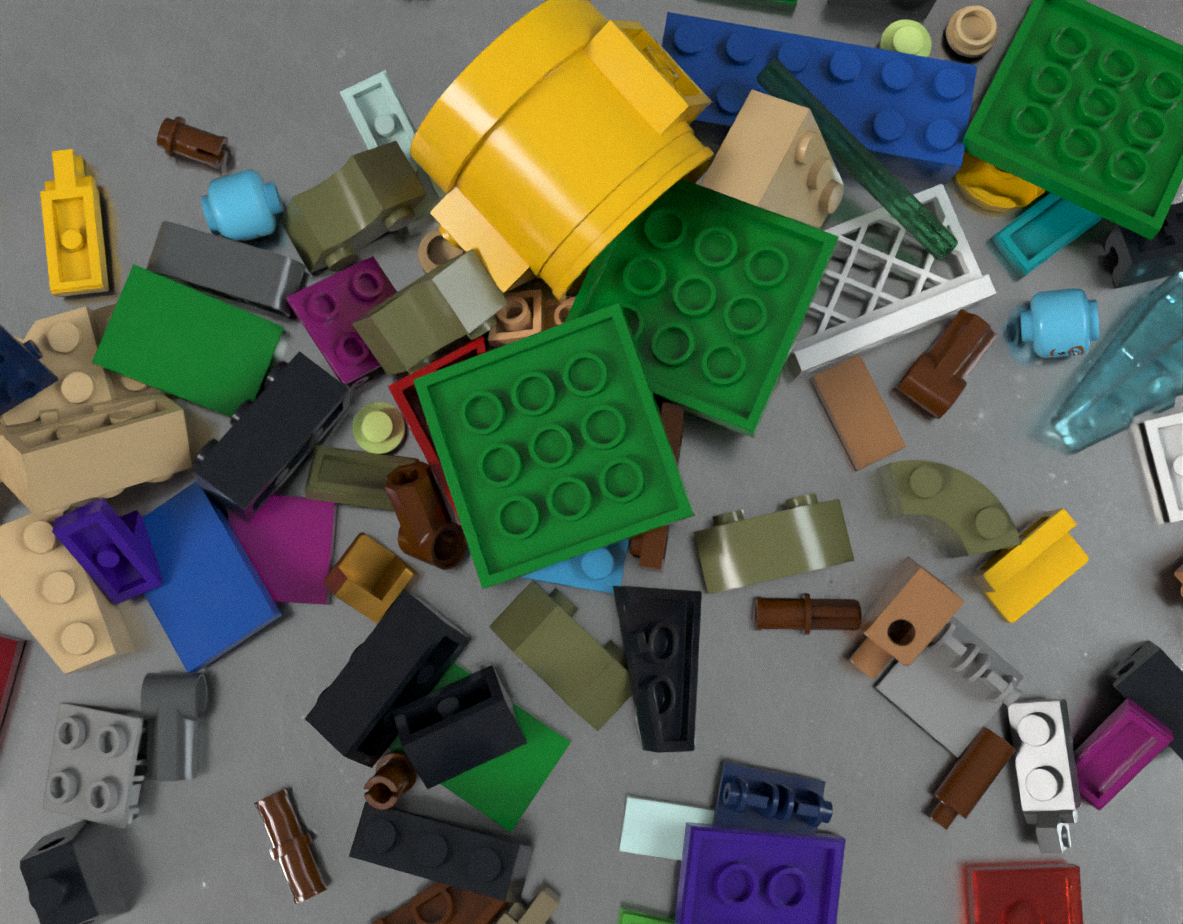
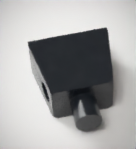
[20,820,130,924]

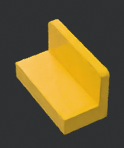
[968,508,1089,623]

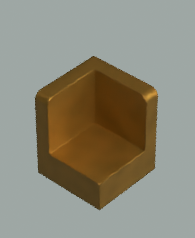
[323,532,414,624]

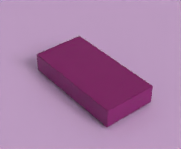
[1074,697,1174,811]

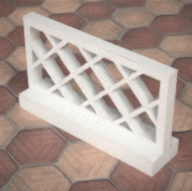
[787,184,996,379]

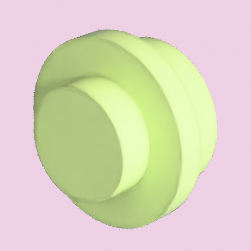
[879,19,932,57]
[352,402,405,454]

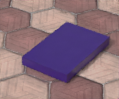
[674,822,846,924]

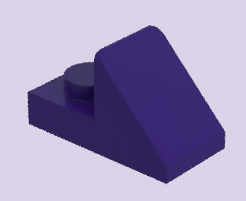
[52,498,163,605]

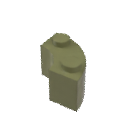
[280,141,427,273]
[352,249,509,376]
[879,460,1021,558]
[694,493,854,594]
[489,580,632,731]

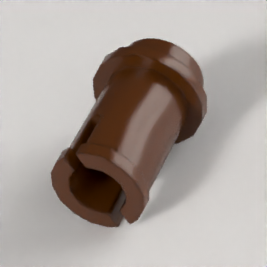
[157,116,228,169]
[364,751,418,810]

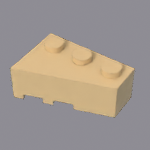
[700,90,844,229]
[0,393,192,515]
[0,504,136,674]

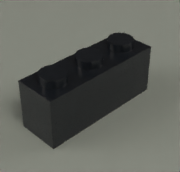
[193,351,350,523]
[305,589,471,768]
[349,802,534,903]

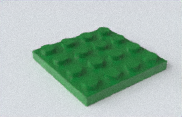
[961,0,1183,240]
[564,179,838,438]
[413,302,695,589]

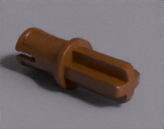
[754,593,862,635]

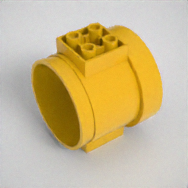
[410,0,716,302]

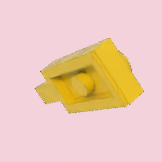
[40,149,109,297]

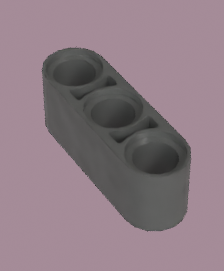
[146,221,306,316]

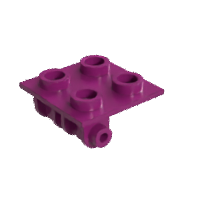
[286,256,397,388]

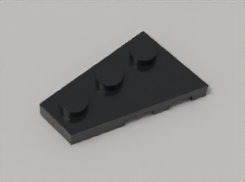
[613,586,702,753]

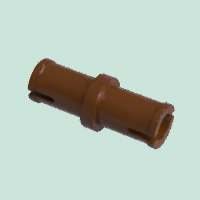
[254,789,328,904]

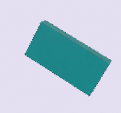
[990,193,1103,279]

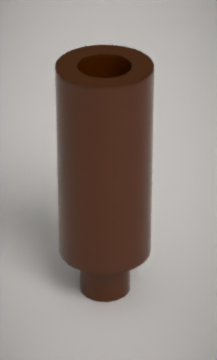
[929,726,1016,830]

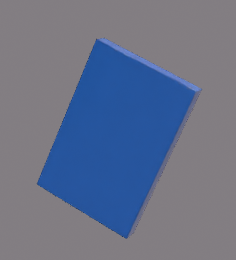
[142,481,282,673]

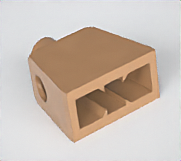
[849,557,965,680]

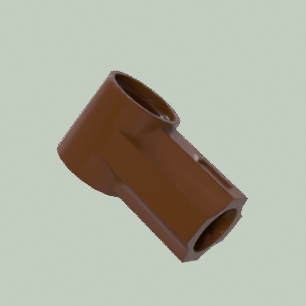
[896,309,997,419]
[384,461,468,570]

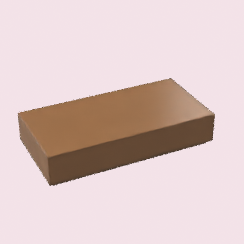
[811,354,907,471]

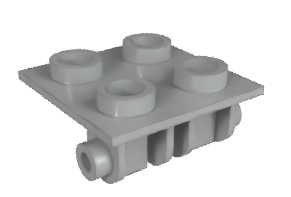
[875,616,1025,758]
[42,703,148,828]

